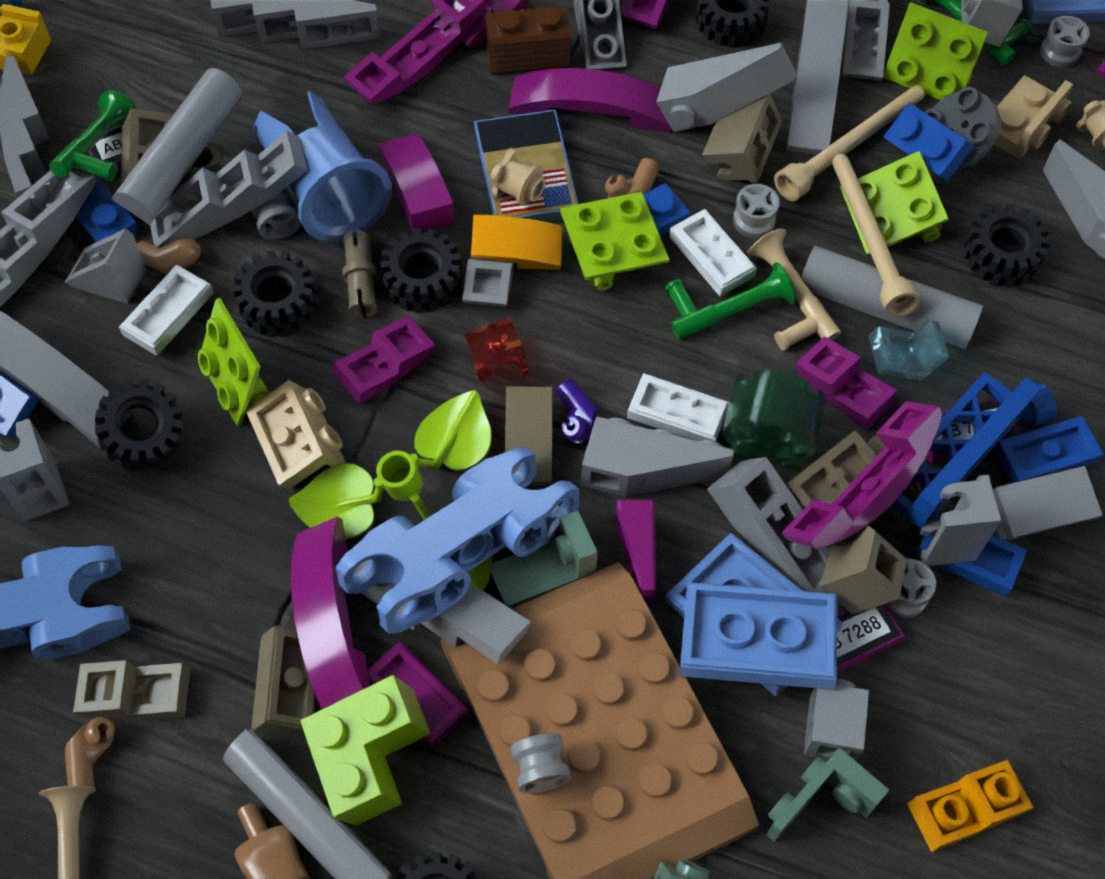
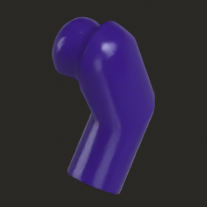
[556,379,598,443]

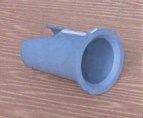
[253,90,392,243]

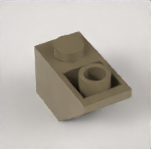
[820,525,907,615]

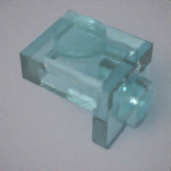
[868,320,949,381]

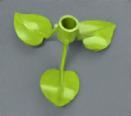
[289,390,492,591]

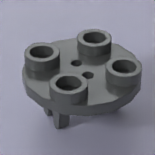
[925,86,1001,171]

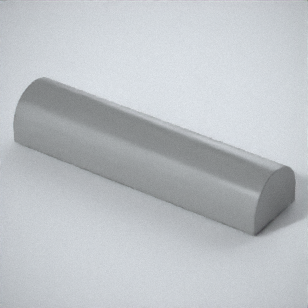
[112,68,242,225]
[801,245,983,349]
[223,729,397,879]

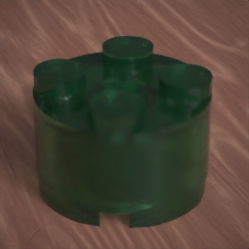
[722,370,826,469]

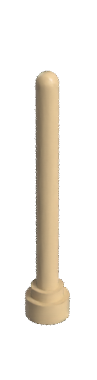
[774,85,925,201]
[832,154,920,317]

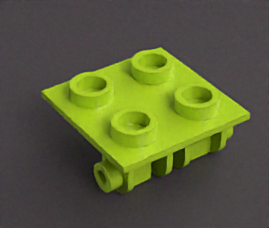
[883,2,988,101]
[840,151,949,256]
[560,192,669,291]
[198,298,270,426]

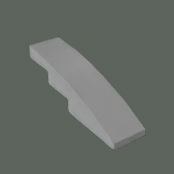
[211,0,380,50]
[786,0,848,155]
[841,0,890,81]
[0,55,50,198]
[150,131,308,248]
[0,168,97,307]
[0,311,134,449]
[353,560,531,665]

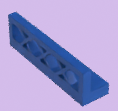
[891,372,1042,529]

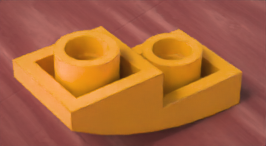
[471,215,563,270]
[907,760,1034,852]

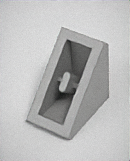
[65,228,147,304]

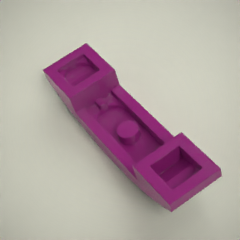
[343,0,488,104]
[509,68,671,133]
[782,401,943,549]
[291,517,370,709]

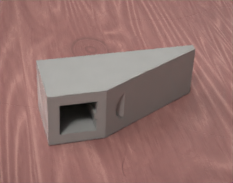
[573,0,627,70]
[581,416,734,497]

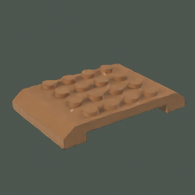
[441,562,759,879]

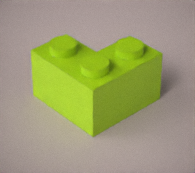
[300,675,431,826]

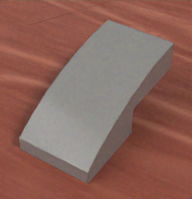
[462,257,515,307]

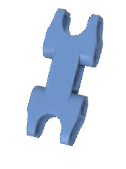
[336,447,579,634]
[0,545,131,659]

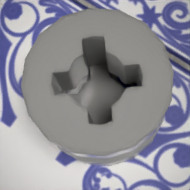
[1040,15,1090,68]
[733,184,779,239]
[251,188,301,241]
[884,559,936,619]
[510,733,571,793]

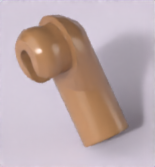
[605,158,660,198]
[137,238,201,275]
[65,717,115,787]

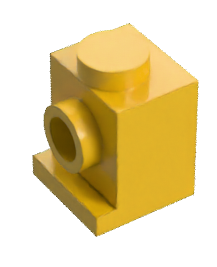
[0,4,51,75]

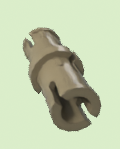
[342,230,377,319]

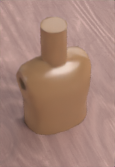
[234,802,310,879]

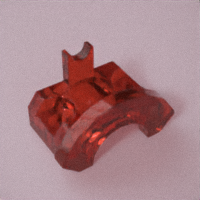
[464,317,530,384]

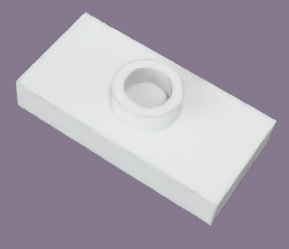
[669,209,757,297]
[119,264,214,356]
[627,373,730,441]

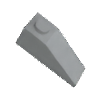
[656,43,797,132]
[1043,140,1105,258]
[707,457,830,593]

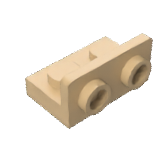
[994,75,1073,159]
[246,380,346,489]

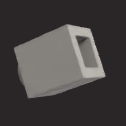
[804,679,869,761]

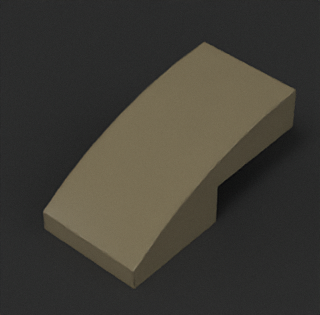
[505,386,552,486]
[73,660,191,719]

